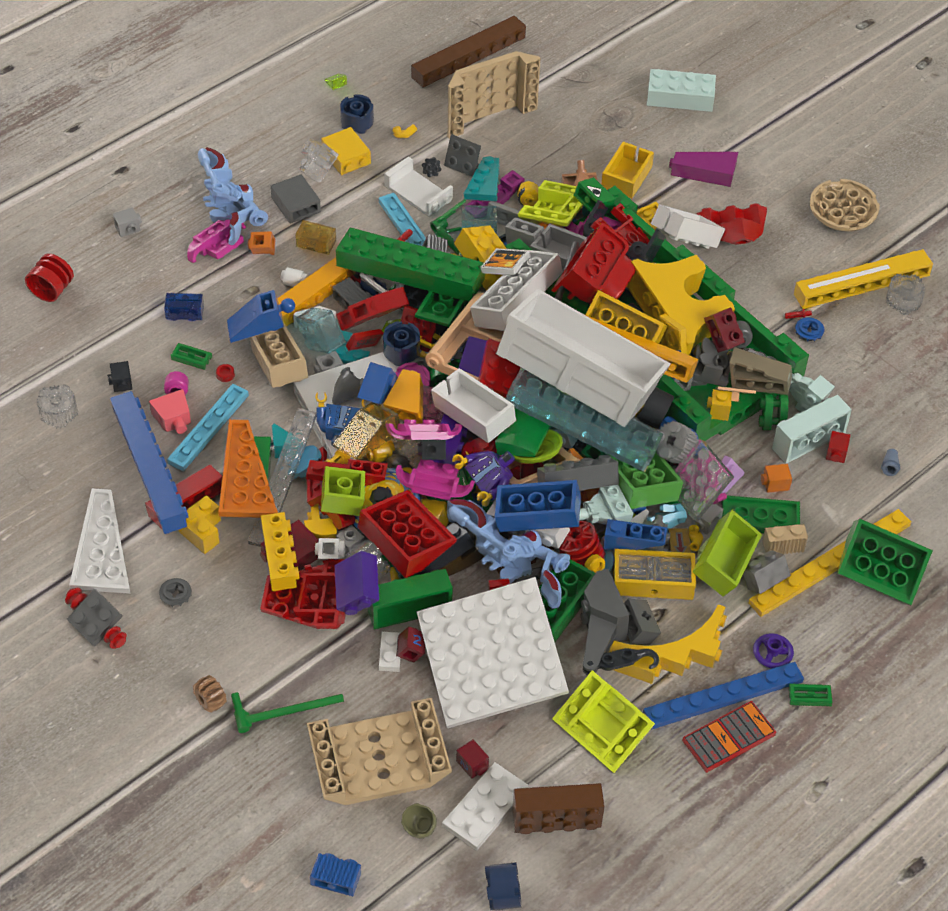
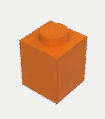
[761,464,792,493]

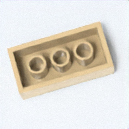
[250,324,308,388]

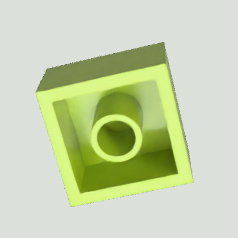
[321,466,365,516]

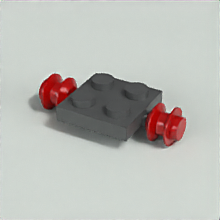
[65,588,127,649]

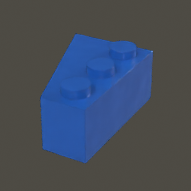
[357,362,398,404]

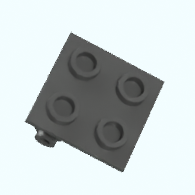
[444,134,481,177]

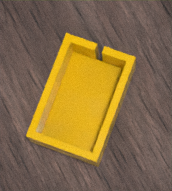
[601,142,654,199]

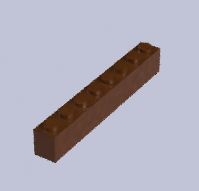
[411,15,526,88]

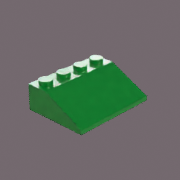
[837,519,933,606]

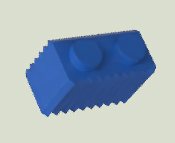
[310,853,361,897]

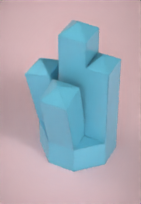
[647,503,687,530]

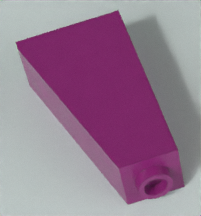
[669,152,739,187]

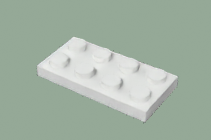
[442,762,529,851]

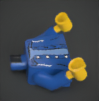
[315,392,375,448]

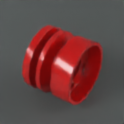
[25,253,74,302]
[558,521,606,567]

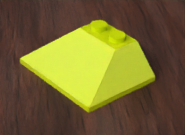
[518,180,583,226]
[552,670,655,773]

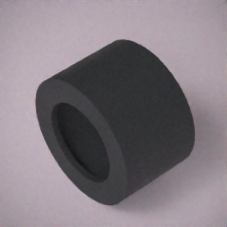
[638,387,675,429]

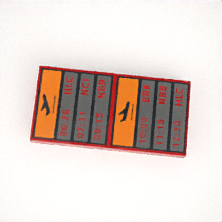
[682,701,776,773]

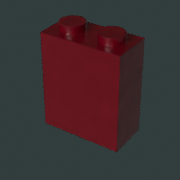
[260,519,319,571]

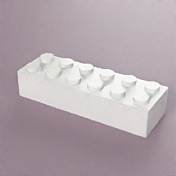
[470,250,563,331]

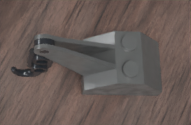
[580,569,660,675]

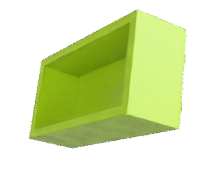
[692,510,762,597]

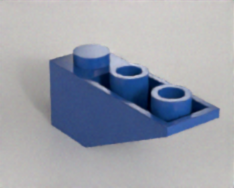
[604,519,667,551]

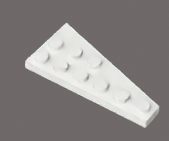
[69,488,131,594]

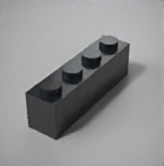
[391,522,476,579]

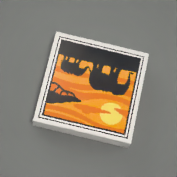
[481,248,530,275]

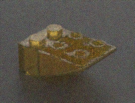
[333,402,400,460]

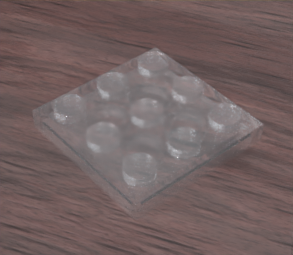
[675,439,734,521]

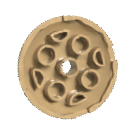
[810,179,880,232]

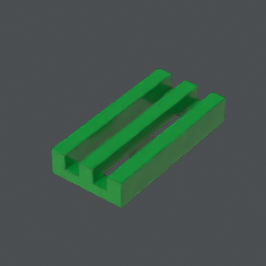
[170,343,212,370]
[788,684,833,707]

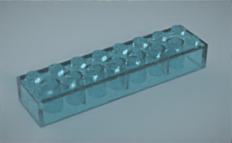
[505,367,663,472]

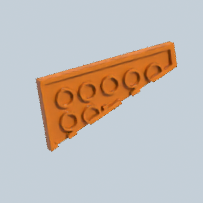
[219,420,278,518]

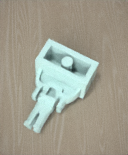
[789,373,835,413]
[580,485,633,525]

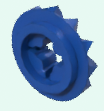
[795,317,825,342]

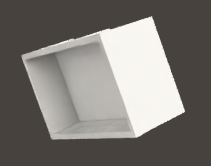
[496,289,670,427]

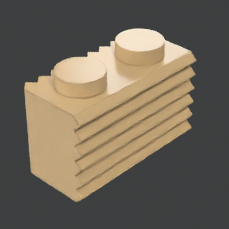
[762,524,808,554]

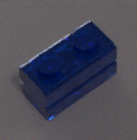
[164,293,204,321]

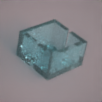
[461,205,497,234]
[295,307,346,354]

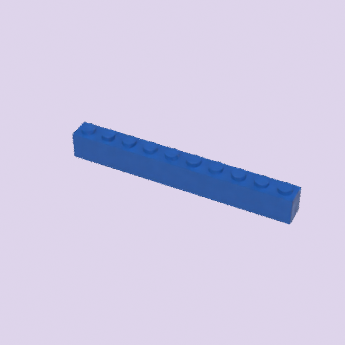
[110,391,189,534]

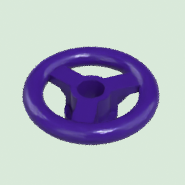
[753,633,794,668]

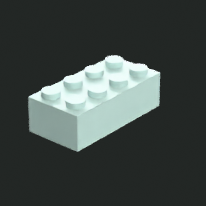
[647,69,716,112]
[772,395,852,464]

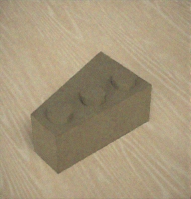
[729,347,792,395]

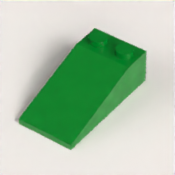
[415,291,469,327]

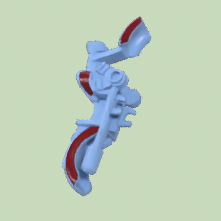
[198,147,268,245]
[447,499,570,608]

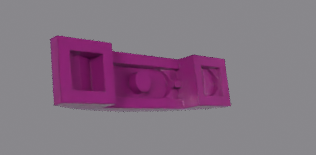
[464,170,525,218]

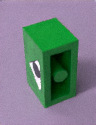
[573,177,616,214]

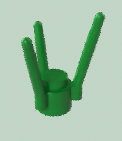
[430,199,467,233]

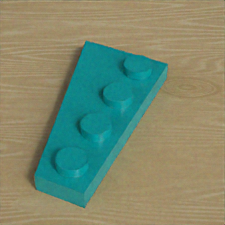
[463,156,500,201]

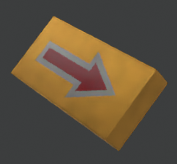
[668,528,691,553]

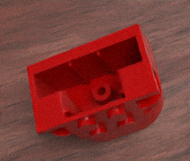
[551,222,636,305]

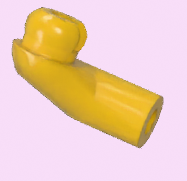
[688,525,704,551]

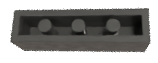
[537,455,619,490]

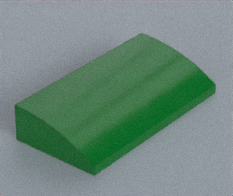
[495,402,556,457]

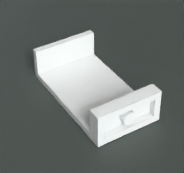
[384,157,453,216]

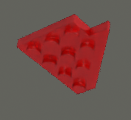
[478,338,554,411]

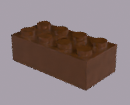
[512,783,605,834]

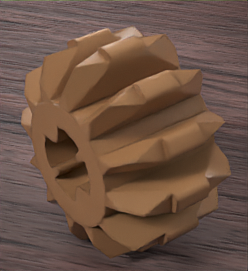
[193,675,227,713]

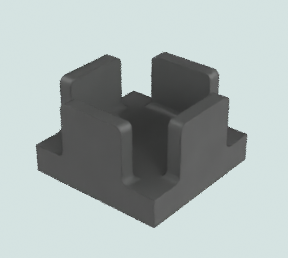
[691,340,732,387]

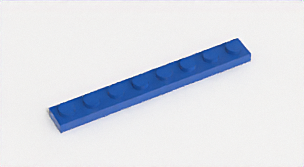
[643,662,804,730]

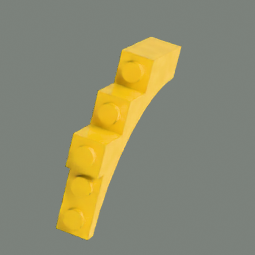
[609,604,727,684]

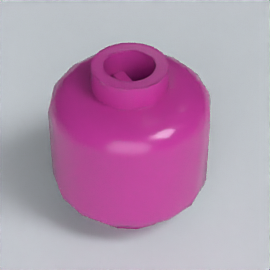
[164,371,189,395]

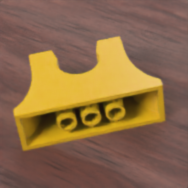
[627,255,735,356]

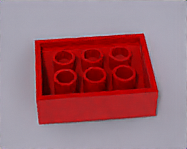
[358,490,457,578]

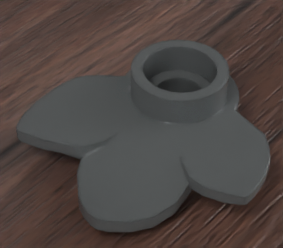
[699,338,728,370]

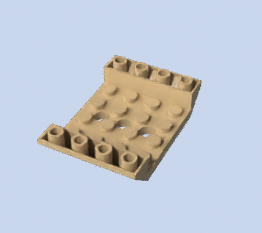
[447,51,541,138]
[307,698,452,805]

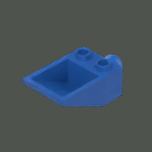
[227,290,295,343]

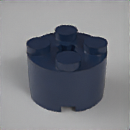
[340,94,374,134]
[383,322,420,366]
[485,862,522,911]

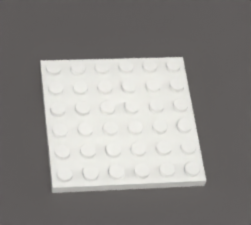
[417,577,569,728]

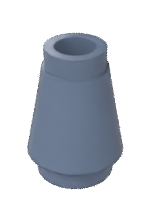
[881,449,900,476]

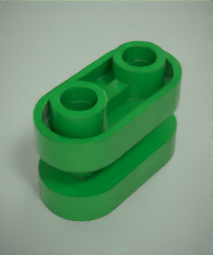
[758,394,789,431]

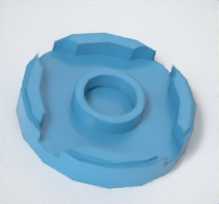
[286,445,322,479]

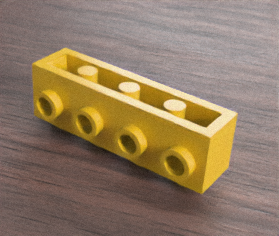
[261,512,299,591]

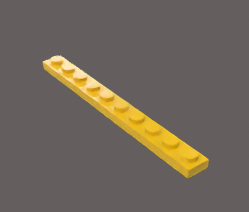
[748,509,911,617]

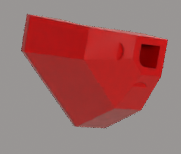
[696,203,767,245]

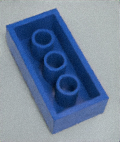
[495,480,581,532]

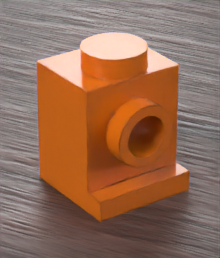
[248,231,276,255]

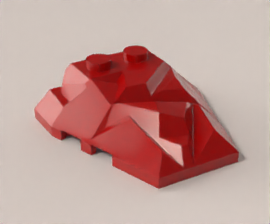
[260,559,346,629]

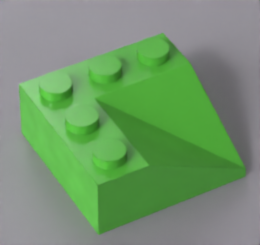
[609,447,683,509]

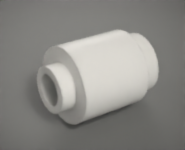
[280,267,308,287]

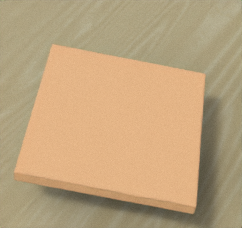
[715,386,756,402]

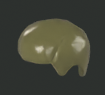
[401,803,437,839]

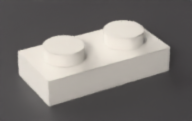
[379,632,401,672]

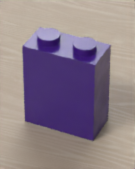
[335,551,379,615]

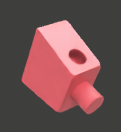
[149,389,191,434]

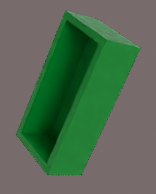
[368,569,453,630]

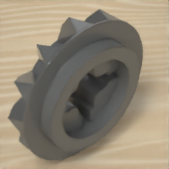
[159,578,192,608]

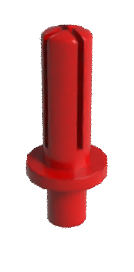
[785,308,812,319]

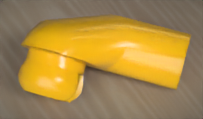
[392,124,417,138]

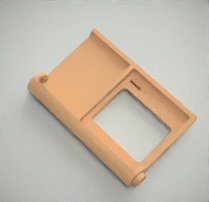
[425,292,504,380]

